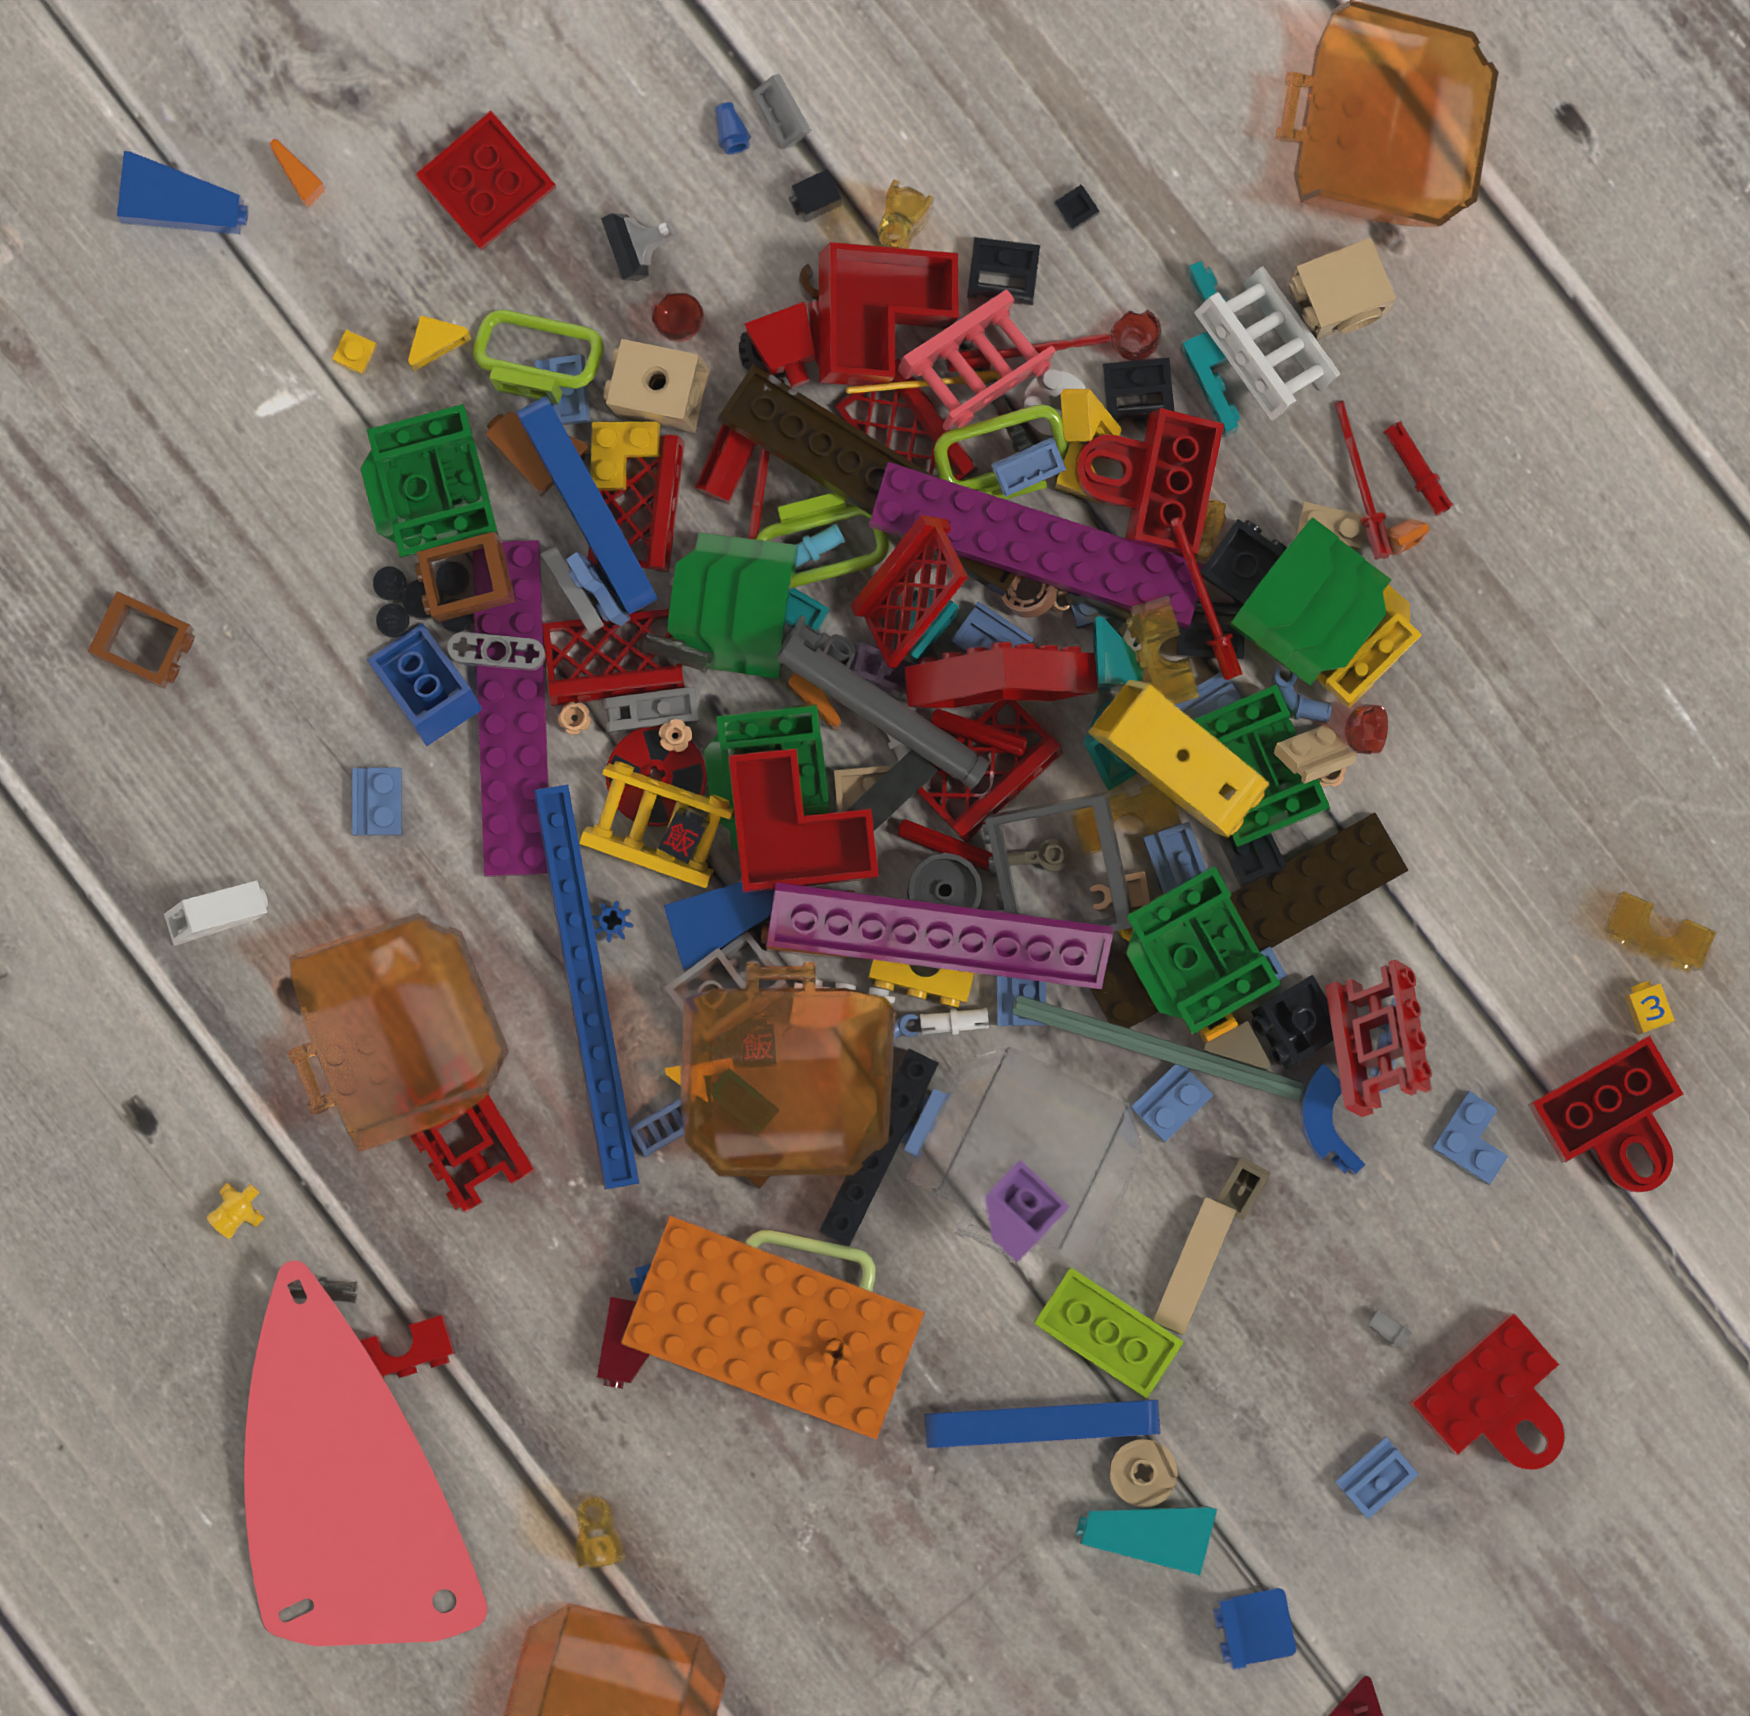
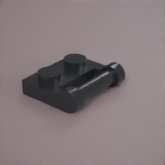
[967,237,1040,306]
[1102,357,1175,423]
[1176,601,1245,661]

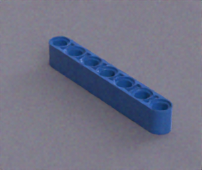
[516,396,658,615]
[925,1400,1161,1448]

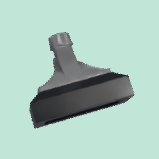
[601,213,677,281]

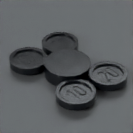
[373,561,472,638]

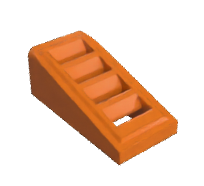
[269,139,325,208]
[1387,519,1430,556]
[788,673,841,731]

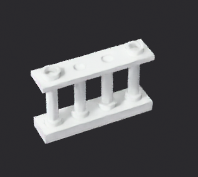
[1194,266,1341,421]

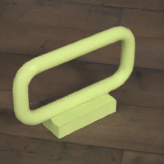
[745,1230,876,1291]

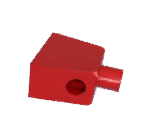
[744,302,815,388]

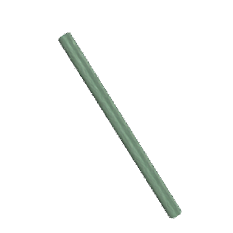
[1013,995,1304,1101]

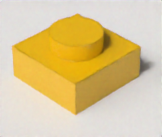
[332,329,377,375]

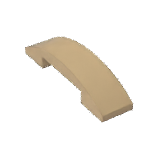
[1153,1197,1237,1335]

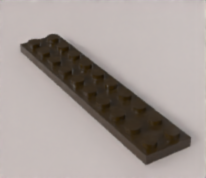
[718,364,1017,597]
[1089,812,1409,1029]

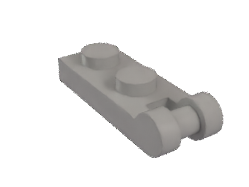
[602,687,699,733]

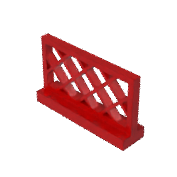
[835,358,979,481]
[587,434,685,573]
[850,515,968,668]
[542,609,685,706]
[917,700,1063,843]

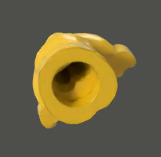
[206,1182,265,1239]

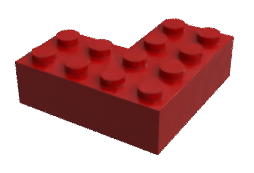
[819,242,959,386]
[905,642,1098,709]
[729,749,879,893]

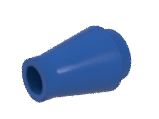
[714,102,751,155]

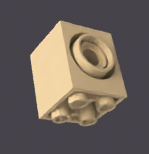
[1288,237,1396,340]
[603,339,710,433]

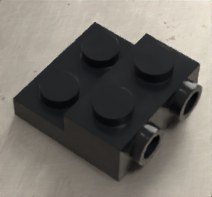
[1200,519,1287,606]
[1251,975,1334,1069]

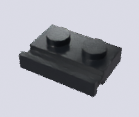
[1215,833,1287,887]

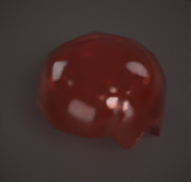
[652,292,705,342]
[1110,310,1162,361]
[1344,704,1388,755]

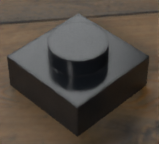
[1053,184,1100,232]

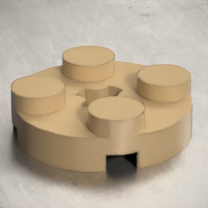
[1109,1439,1178,1507]

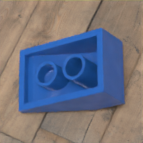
[367,623,482,747]

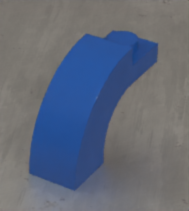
[1300,1063,1366,1175]

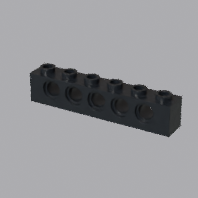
[819,1048,939,1247]

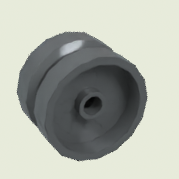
[907,853,983,909]

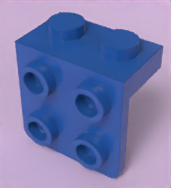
[1213,1588,1296,1670]

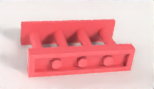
[898,289,1056,432]

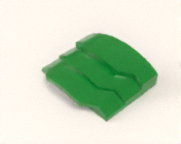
[360,404,499,558]
[1230,517,1392,686]
[667,532,799,679]
[1193,684,1330,847]
[704,703,830,850]
[1126,865,1281,1034]

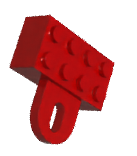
[1075,408,1224,557]
[1528,1036,1684,1193]
[1409,1313,1565,1470]

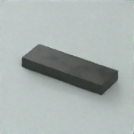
[845,750,938,831]

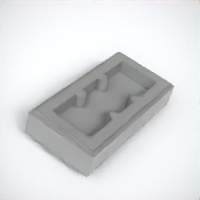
[752,74,812,149]

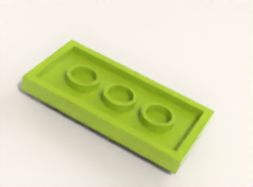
[1033,1267,1184,1399]

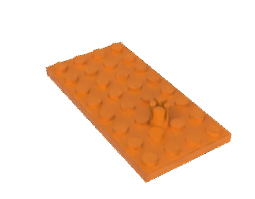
[621,1215,925,1440]

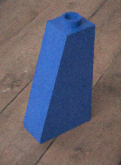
[117,151,248,235]
[664,881,775,972]

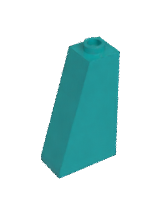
[1076,1507,1217,1576]

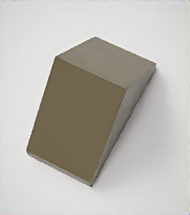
[1202,1021,1271,1071]
[1215,1157,1271,1220]

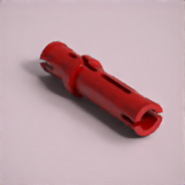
[1383,421,1454,517]

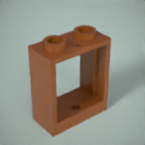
[415,532,516,622]
[88,591,195,689]

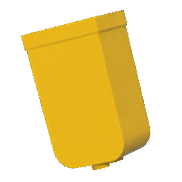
[1087,680,1269,837]

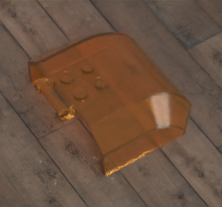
[1275,0,1499,227]
[288,913,509,1152]
[681,962,896,1177]
[504,1603,726,1716]

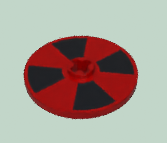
[606,726,707,827]

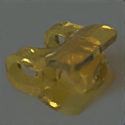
[878,179,934,249]
[576,1496,626,1568]

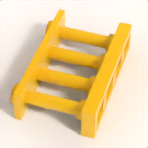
[579,761,734,888]

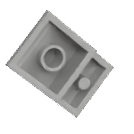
[664,931,790,1041]

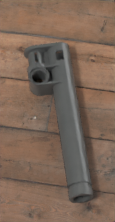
[775,615,990,789]

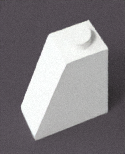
[164,881,268,946]

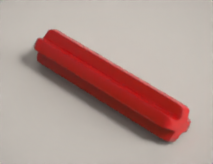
[931,709,1028,756]
[897,819,993,870]

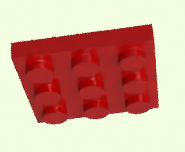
[415,111,556,251]

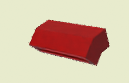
[695,424,756,505]

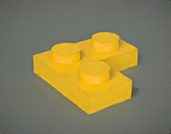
[591,421,660,490]

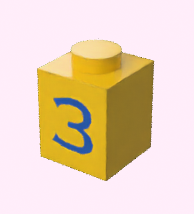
[1624,980,1675,1035]

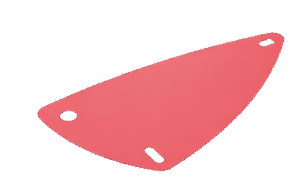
[244,1260,488,1646]

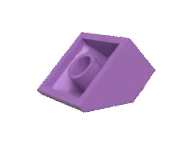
[985,1160,1070,1262]

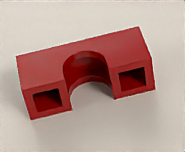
[360,1315,456,1381]

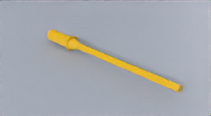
[846,370,1001,394]

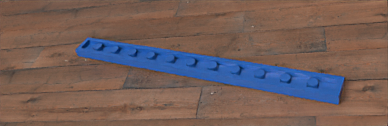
[533,784,640,1190]

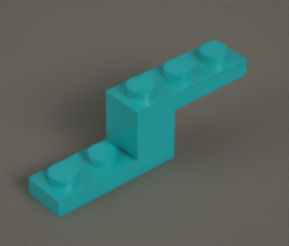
[1181,261,1241,437]

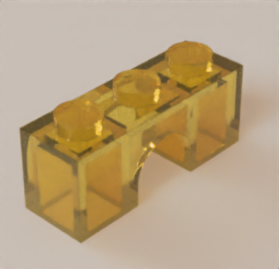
[1126,595,1199,705]
[1071,783,1181,857]
[1603,891,1716,974]

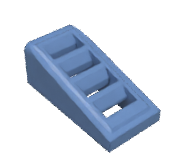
[630,1093,706,1157]

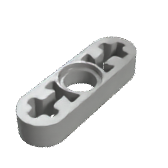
[541,546,604,634]
[447,632,546,671]

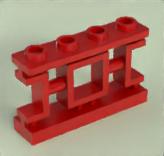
[1325,959,1432,1117]
[393,1054,536,1213]

